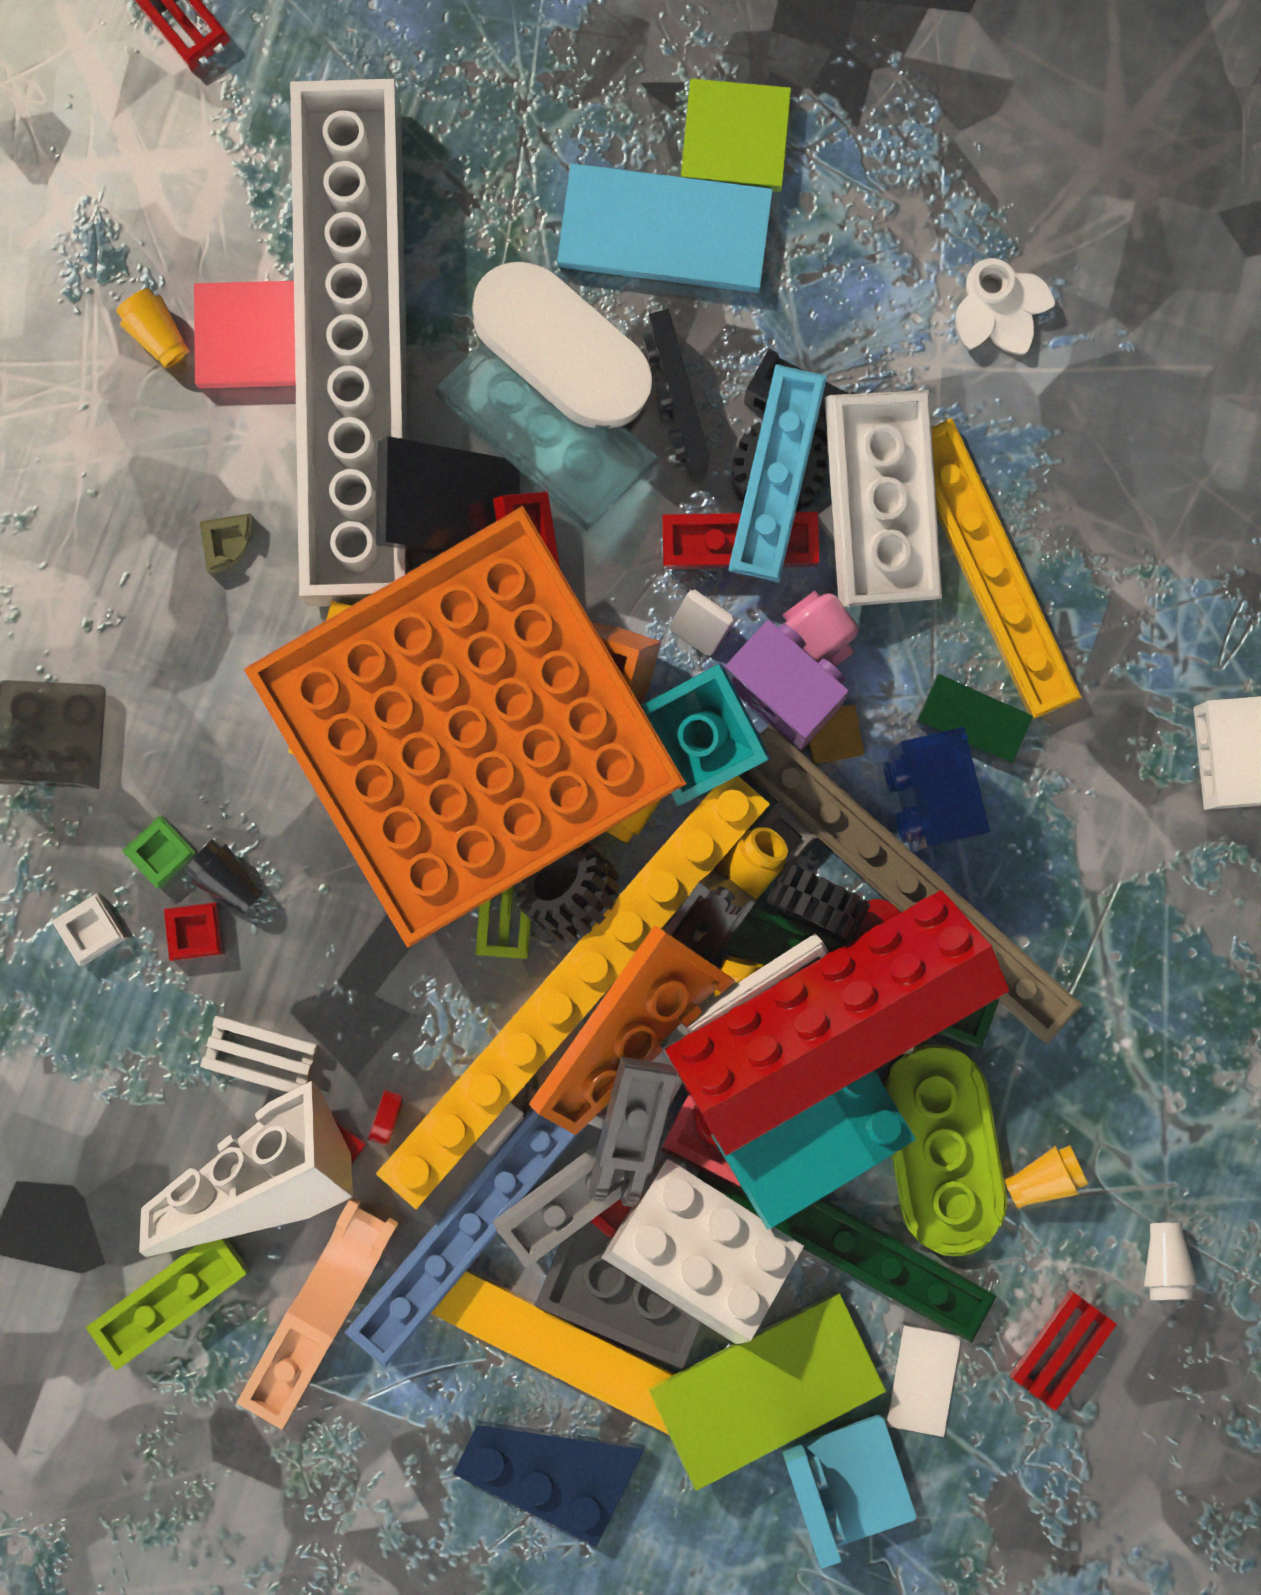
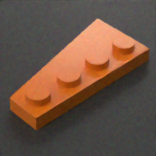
[529,925,735,1135]

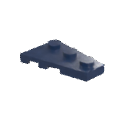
[453,1421,644,1548]

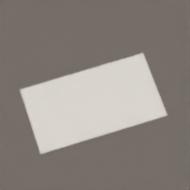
[886,1325,961,1437]

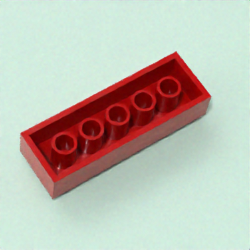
[664,889,1009,1156]

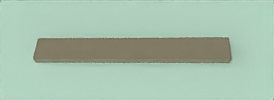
[744,724,1082,1044]

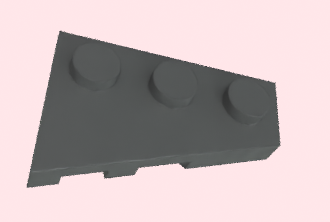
[534,1222,701,1369]

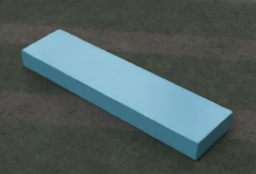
[728,364,827,583]

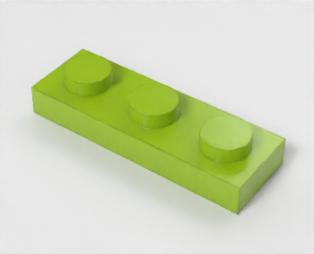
[85,1238,250,1371]

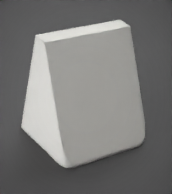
[670,589,734,656]

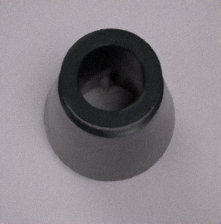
[184,839,264,914]

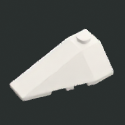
[139,1081,353,1257]

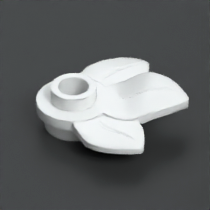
[955,258,1055,355]

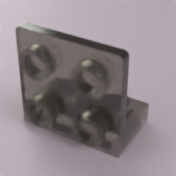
[0,680,106,789]

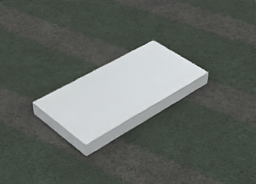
[825,390,942,607]

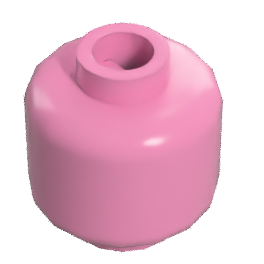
[782,590,859,667]

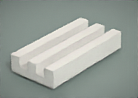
[200,1016,319,1093]

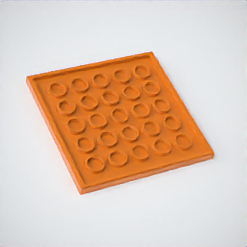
[244,506,686,948]

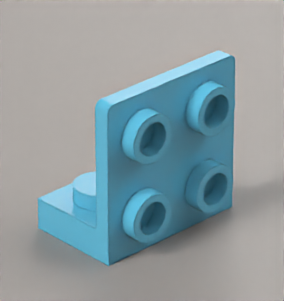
[781,1415,916,1569]

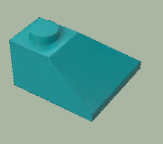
[641,663,771,806]

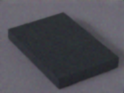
[376,436,520,554]

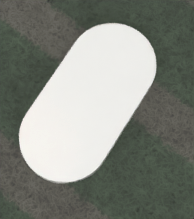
[472,262,652,429]

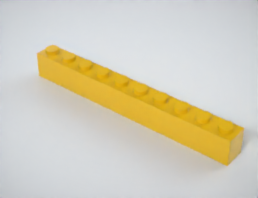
[376,776,770,1209]

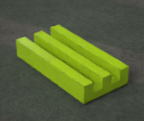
[475,886,532,959]

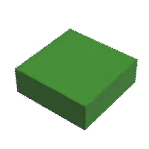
[122,815,198,889]

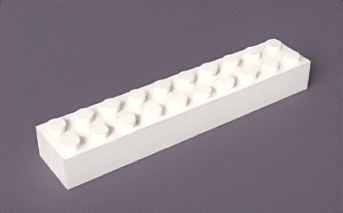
[290,79,411,607]

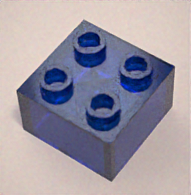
[883,727,990,853]

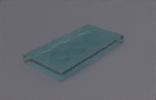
[435,343,657,531]

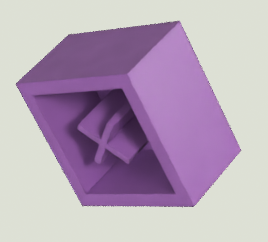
[725,619,849,752]

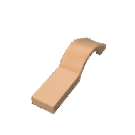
[237,1197,398,1430]

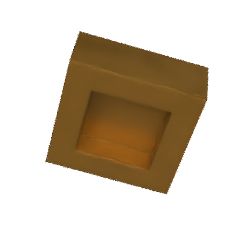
[809,704,865,765]

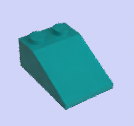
[711,1070,916,1230]

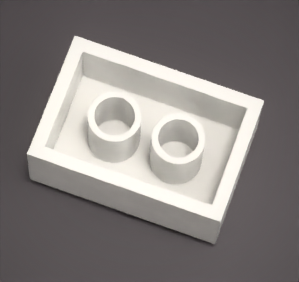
[601,1158,804,1345]

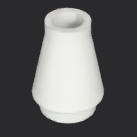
[1144,1223,1198,1300]

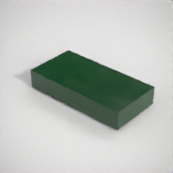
[915,674,1033,765]

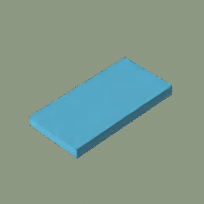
[557,163,772,293]

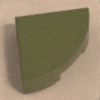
[199,513,254,575]

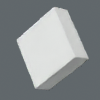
[52,893,128,966]

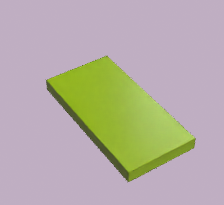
[647,1292,886,1491]

